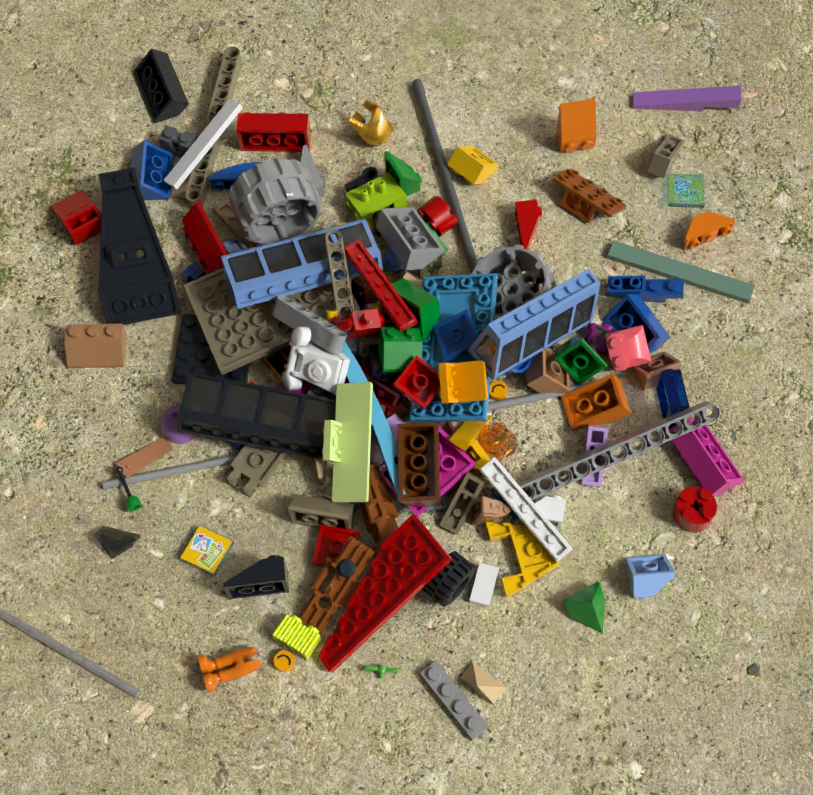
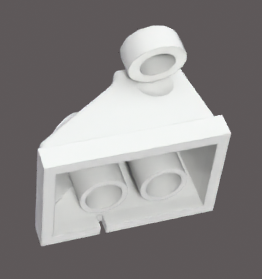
[282,327,350,395]

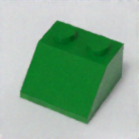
[377,327,422,372]

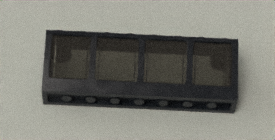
[177,372,336,459]

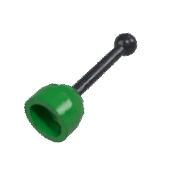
[115,466,142,512]

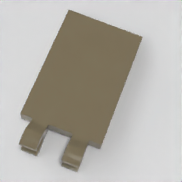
[227,419,288,497]

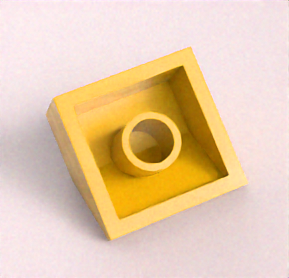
[447,146,499,185]

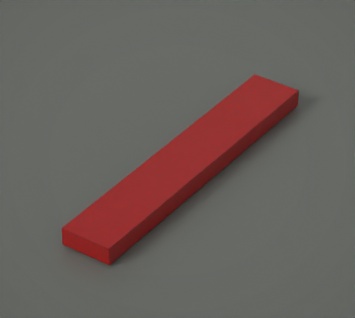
[344,240,417,332]

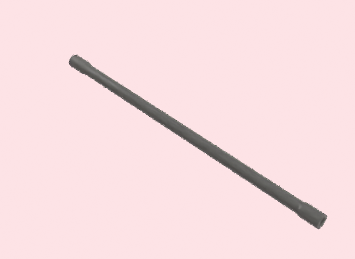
[412,79,477,273]

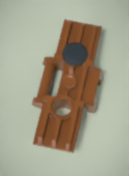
[298,536,375,634]

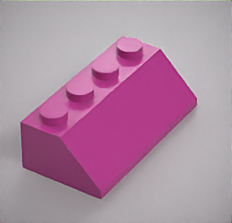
[669,418,745,496]

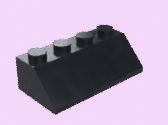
[133,49,189,123]

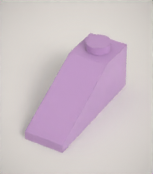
[582,424,609,487]

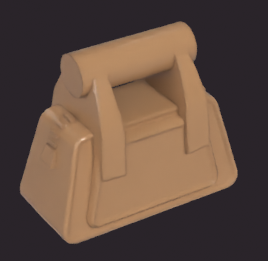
[472,496,511,525]

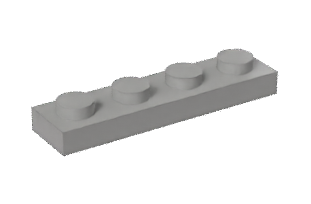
[420,661,489,741]

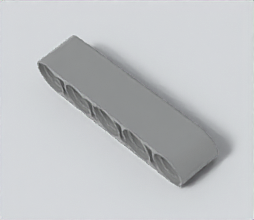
[272,295,347,354]

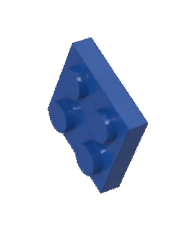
[434,309,481,362]

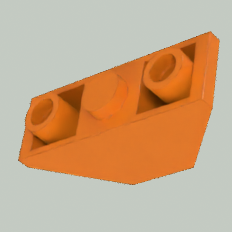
[682,211,735,250]

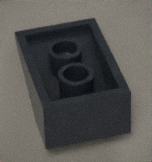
[223,555,289,600]

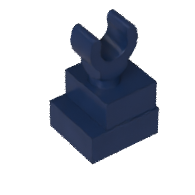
[181,261,205,284]

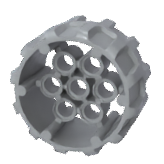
[229,158,322,246]
[468,244,557,337]

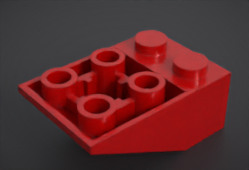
[51,190,101,245]

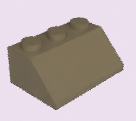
[288,494,355,530]

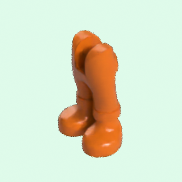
[197,647,261,692]

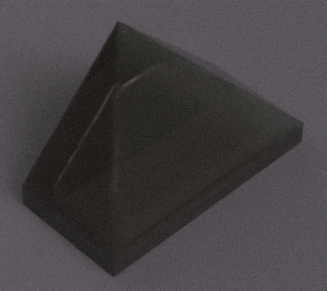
[95,526,140,559]

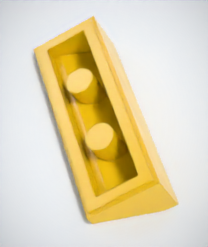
[449,415,493,451]

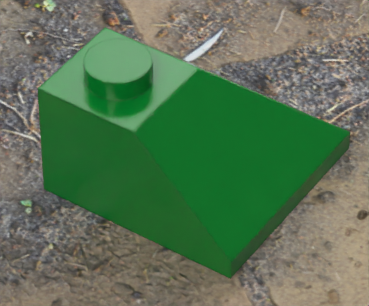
[384,151,422,196]
[554,337,608,385]

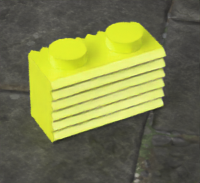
[272,614,321,660]

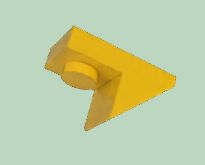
[469,440,491,478]

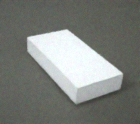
[469,563,499,607]

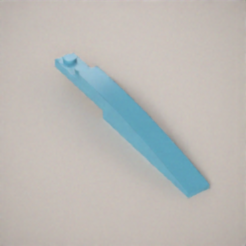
[331,323,406,502]

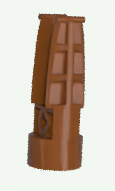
[360,463,398,559]

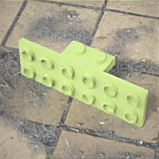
[322,382,373,503]

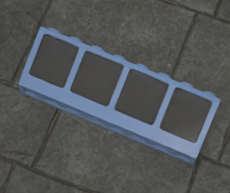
[221,219,383,309]
[468,269,600,380]

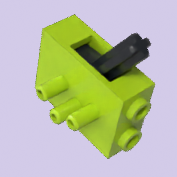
[345,172,408,237]

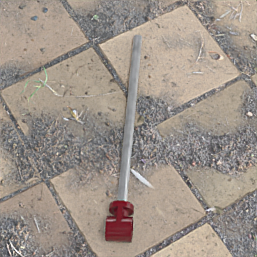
[0,601,141,698]

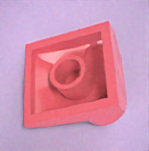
[605,325,652,371]

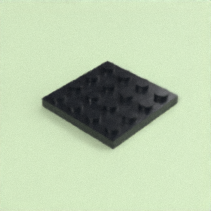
[171,314,251,384]

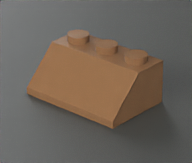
[65,324,127,368]

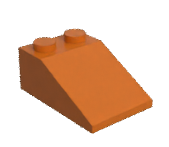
[556,98,596,153]
[561,374,632,431]

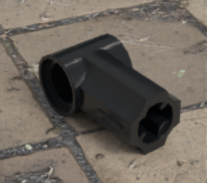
[344,167,379,192]

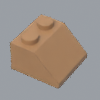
[526,348,570,393]

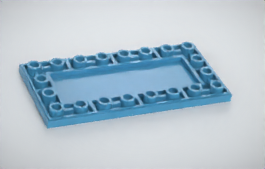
[410,273,498,422]

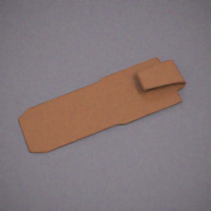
[116,438,173,478]

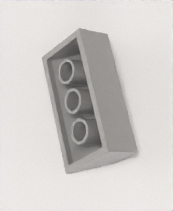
[376,207,444,270]

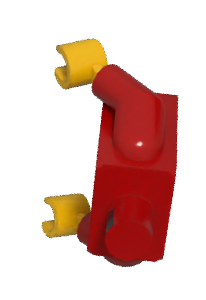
[326,303,387,339]

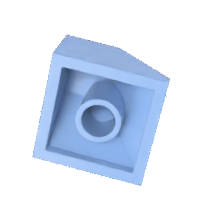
[625,554,675,599]

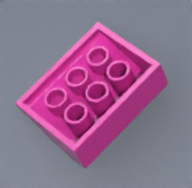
[380,426,476,517]

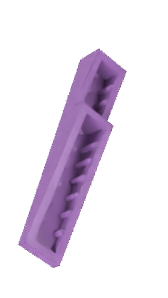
[633,85,741,111]

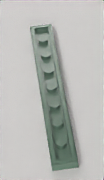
[607,240,755,303]

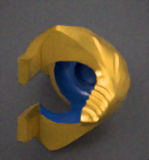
[346,99,395,146]

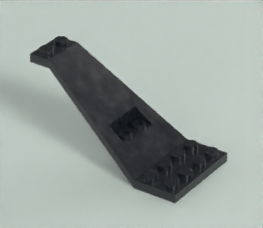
[98,167,181,325]

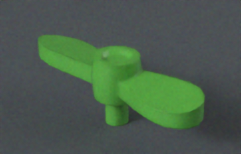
[362,665,402,679]

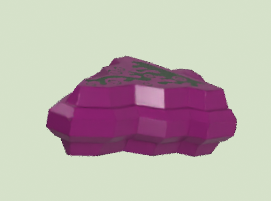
[584,323,615,356]

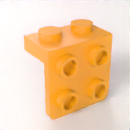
[438,360,488,403]

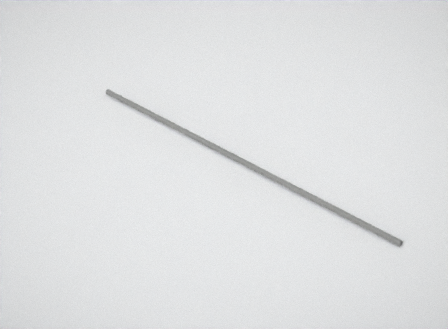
[102,382,592,489]

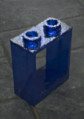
[656,368,690,429]

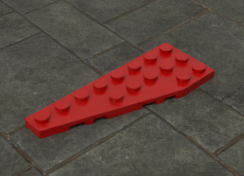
[318,514,453,673]

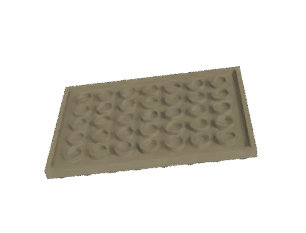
[184,226,361,375]

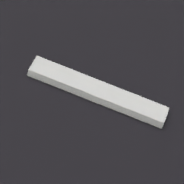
[164,99,243,189]
[479,457,573,562]

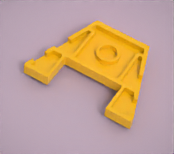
[486,522,560,598]

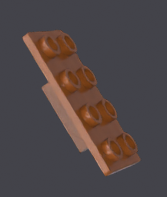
[552,169,627,223]

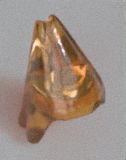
[478,422,517,462]

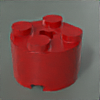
[417,195,458,237]
[673,487,717,533]

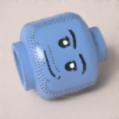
[383,248,404,271]

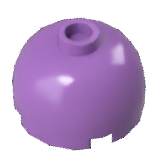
[160,405,196,444]

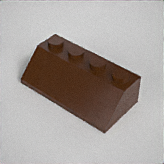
[398,422,441,507]

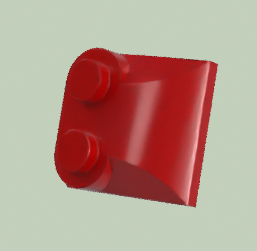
[393,355,440,411]

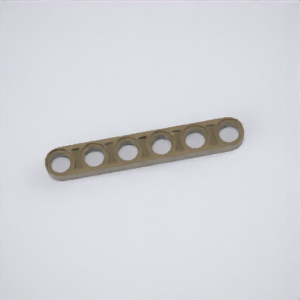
[324,229,354,341]

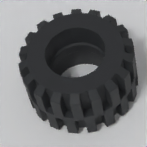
[423,551,475,607]

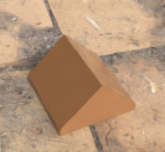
[631,352,682,390]

